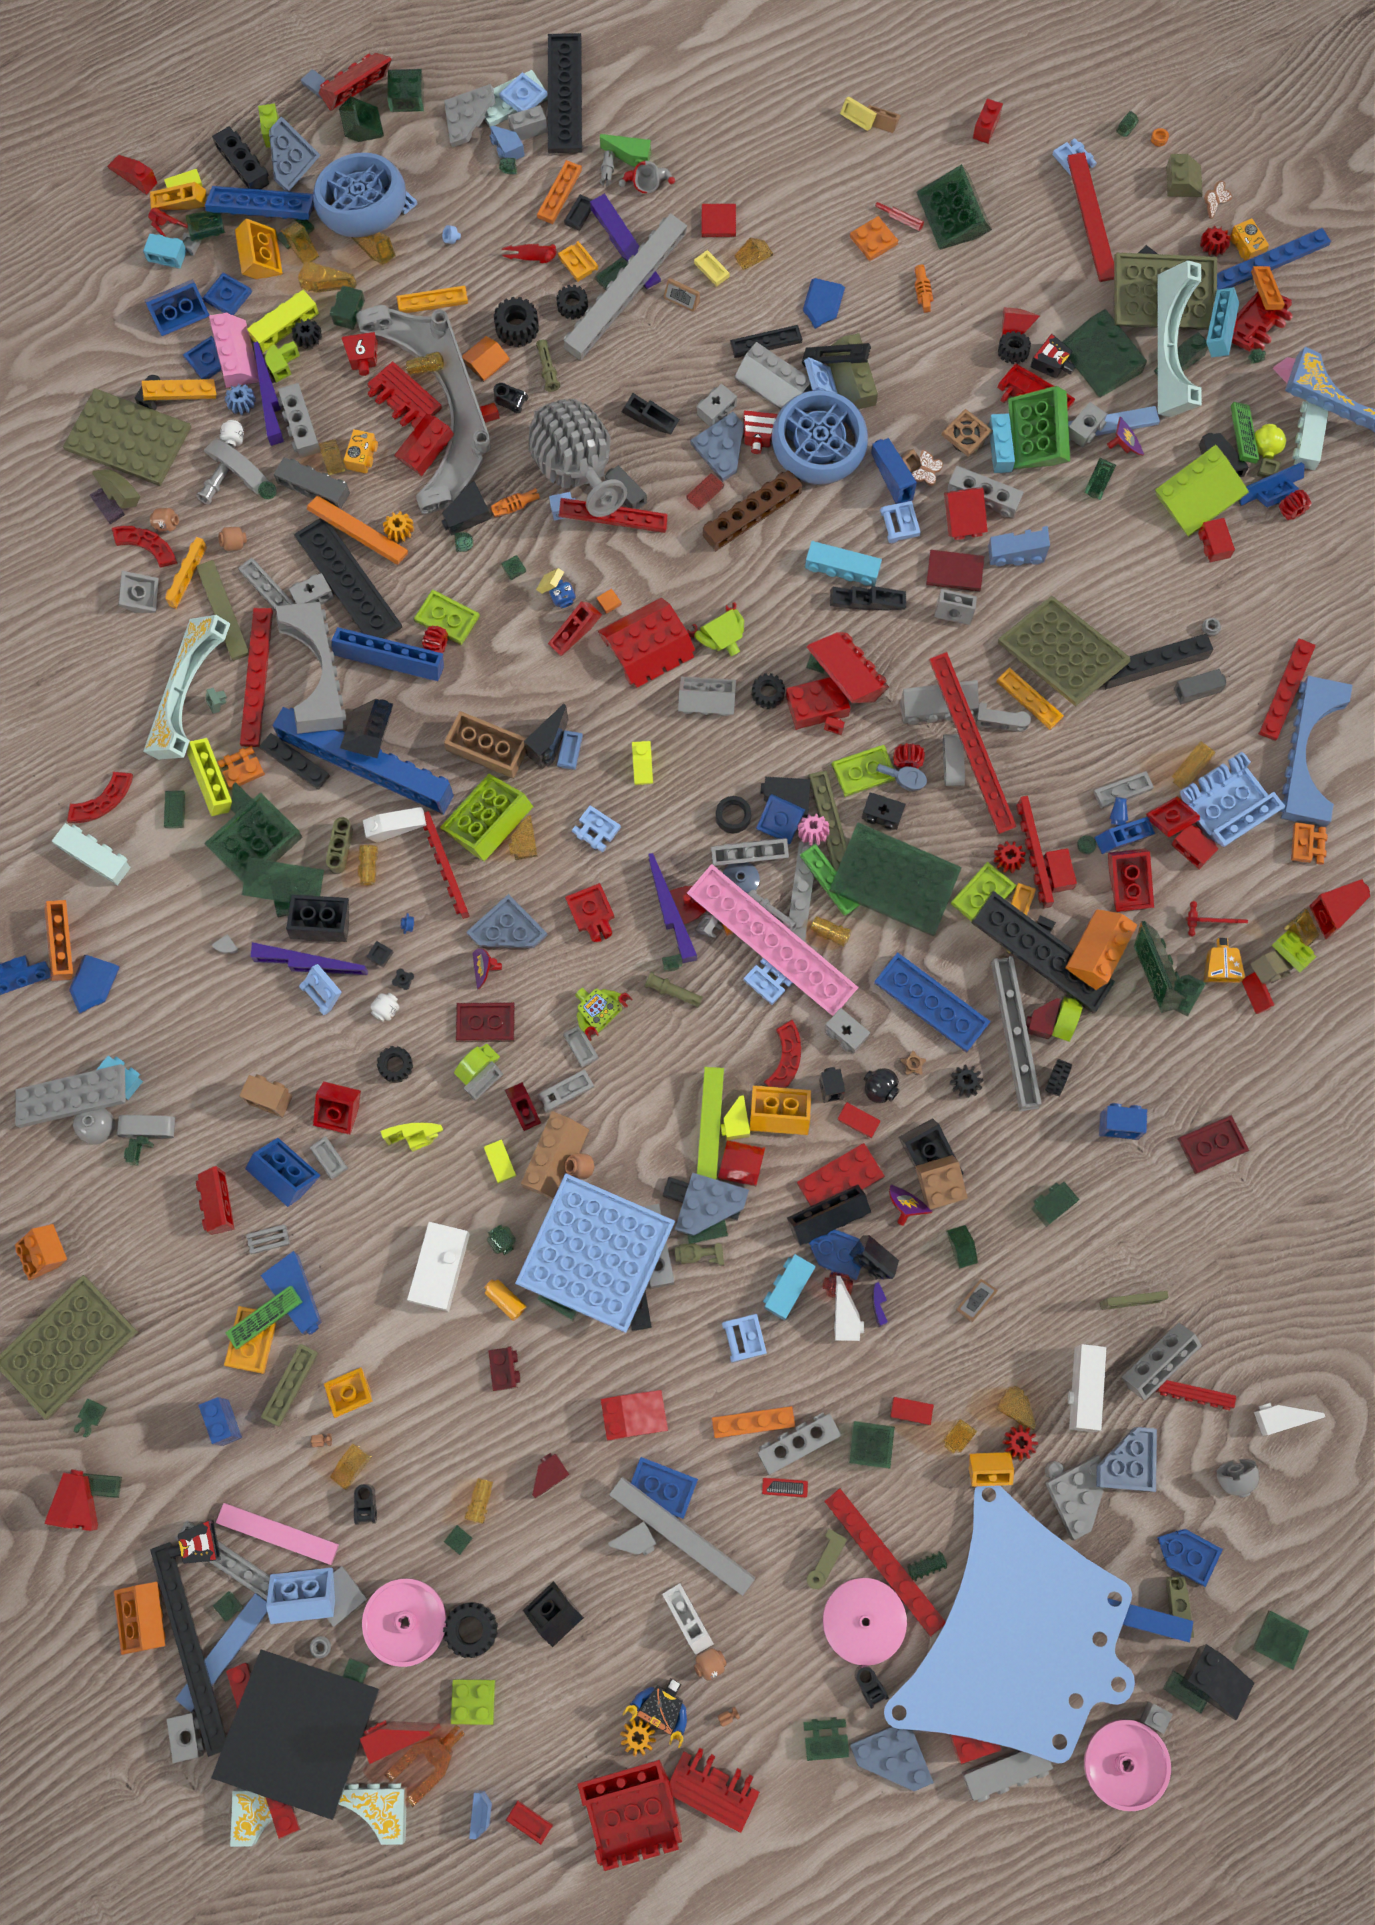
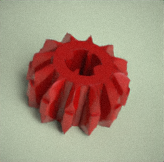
[1200,225,1231,257]
[1278,490,1312,520]
[422,625,448,653]
[893,743,925,769]
[993,841,1026,873]
[1002,1425,1038,1461]

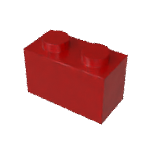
[973,98,1003,144]
[1198,518,1235,562]
[1171,825,1219,870]
[1043,848,1077,893]

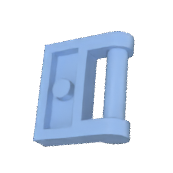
[880,501,921,543]
[299,964,342,1015]
[722,1314,767,1363]

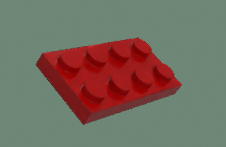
[797,1143,885,1206]

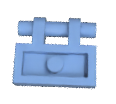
[1053,138,1097,177]
[572,805,621,852]
[743,958,793,1005]

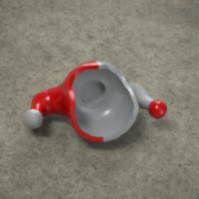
[619,161,675,194]

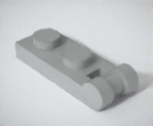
[537,1069,594,1113]

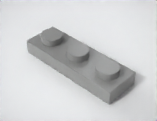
[1094,771,1154,809]

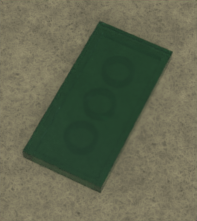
[241,857,324,903]

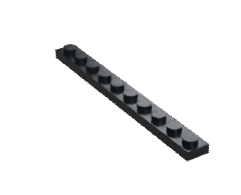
[150,1542,227,1757]

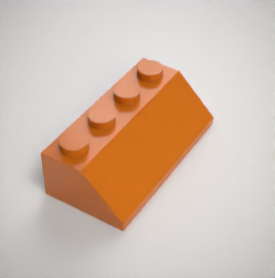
[1065,909,1137,990]

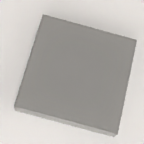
[327,1566,367,1627]

